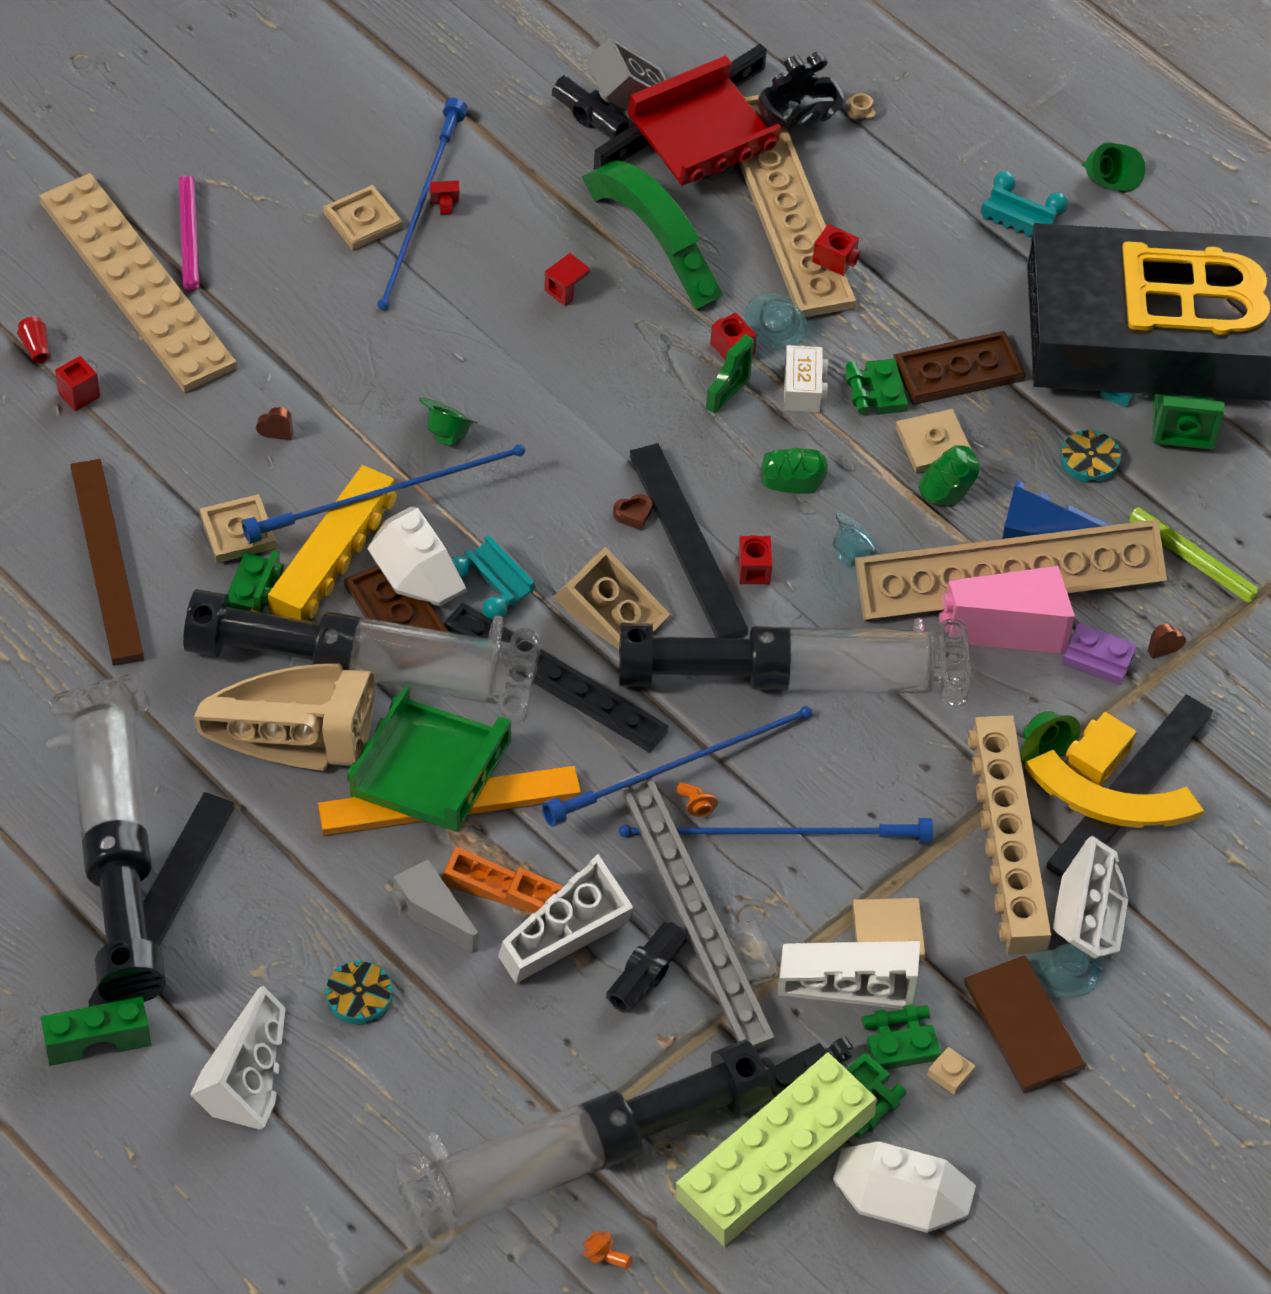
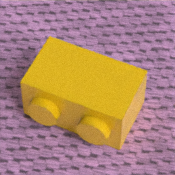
[1066,712,1137,786]

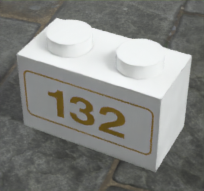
[784,345,828,412]

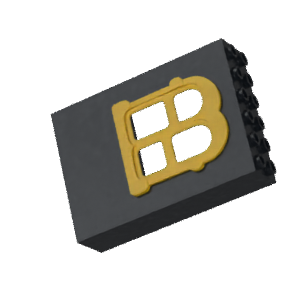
[1027,223,1271,401]

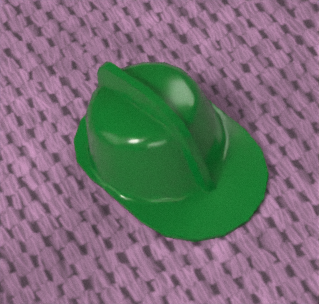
[1082,142,1146,191]
[419,397,477,446]
[1020,711,1080,765]

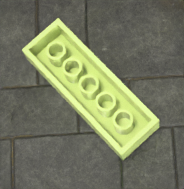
[676,1052,876,1247]

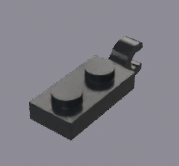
[766,1036,853,1098]

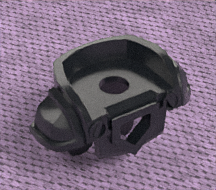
[758,51,844,129]

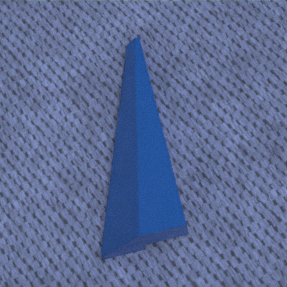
[1002,481,1110,539]

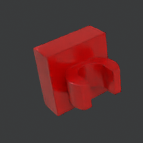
[429,180,460,215]

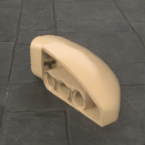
[194,664,375,771]

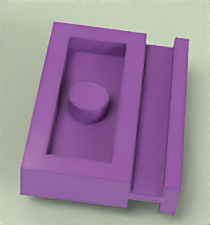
[1062,623,1137,685]

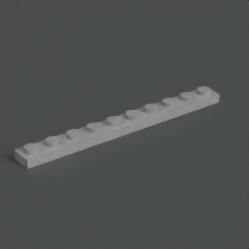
[618,770,775,1050]

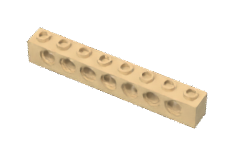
[968,715,1051,954]

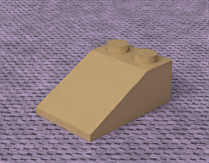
[553,546,670,649]

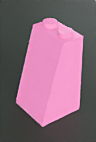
[939,566,1075,654]

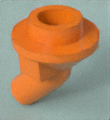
[677,782,718,817]
[583,1231,633,1270]

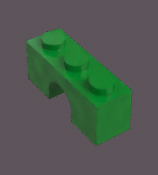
[40,996,151,1066]

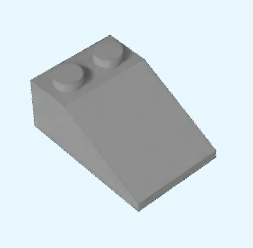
[586,37,667,109]

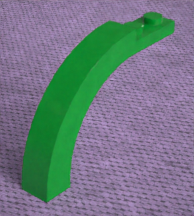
[581,161,723,310]

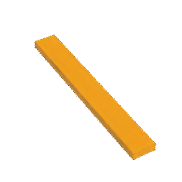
[318,766,581,836]

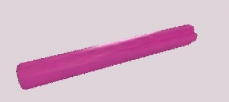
[179,175,199,291]

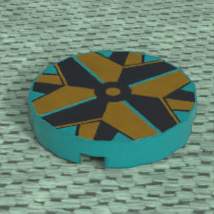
[1060,429,1121,483]
[325,960,393,1025]

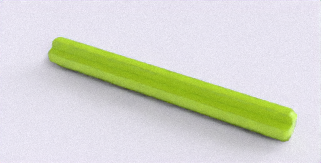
[1129,507,1259,603]

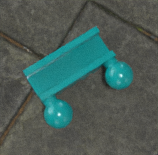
[981,171,1068,237]
[451,534,536,621]

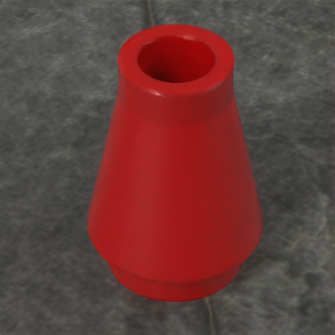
[17,316,50,363]

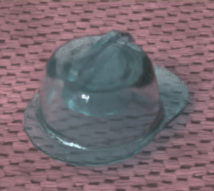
[744,292,808,349]
[832,511,882,568]
[1027,943,1098,998]

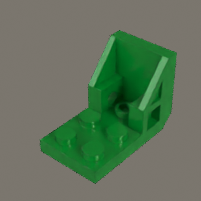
[1152,394,1224,450]

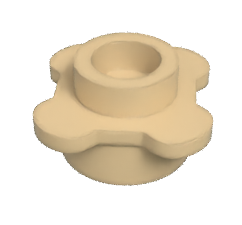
[846,93,876,120]

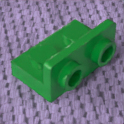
[227,550,284,613]

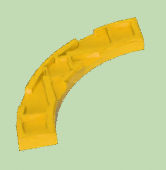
[1025,750,1204,828]

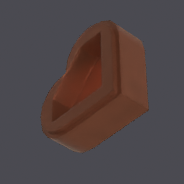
[256,407,293,440]
[613,494,652,531]
[1148,624,1186,659]

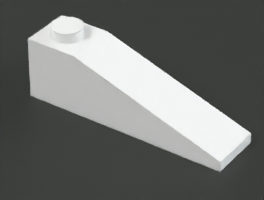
[190,986,286,1130]

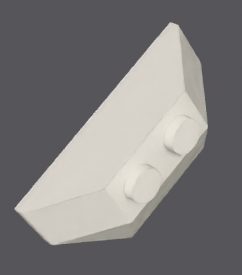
[367,506,467,606]
[1052,836,1128,959]
[833,1141,976,1233]

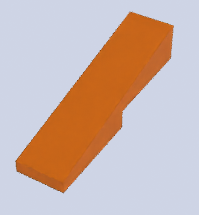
[441,846,564,914]

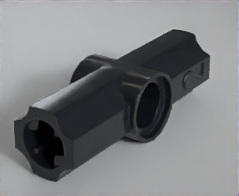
[552,75,630,139]
[606,922,687,1013]

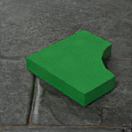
[706,334,754,413]

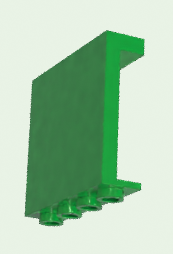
[347,685,511,832]

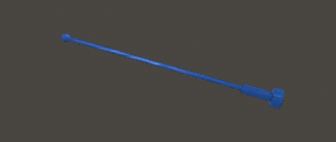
[378,98,468,310]
[242,444,525,544]
[542,706,812,827]
[619,818,933,844]

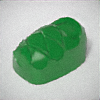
[919,445,980,506]
[761,448,828,494]

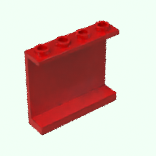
[627,55,782,186]

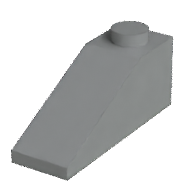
[391,859,478,953]

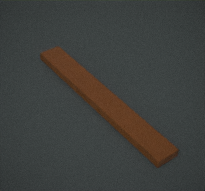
[70,459,144,665]

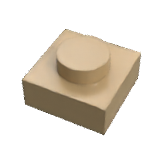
[927,1047,976,1095]

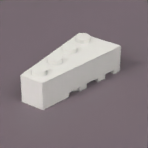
[498,854,634,984]
[778,941,920,1009]

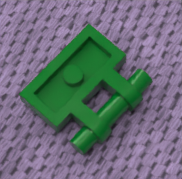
[845,358,908,415]
[861,1004,942,1070]
[846,1052,907,1138]

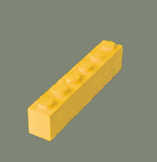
[268,465,397,621]

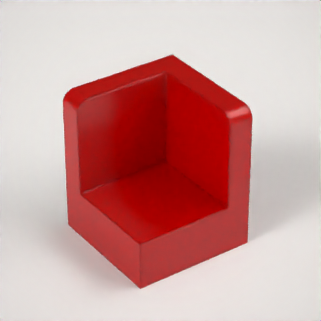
[544,253,590,306]
[55,356,100,411]

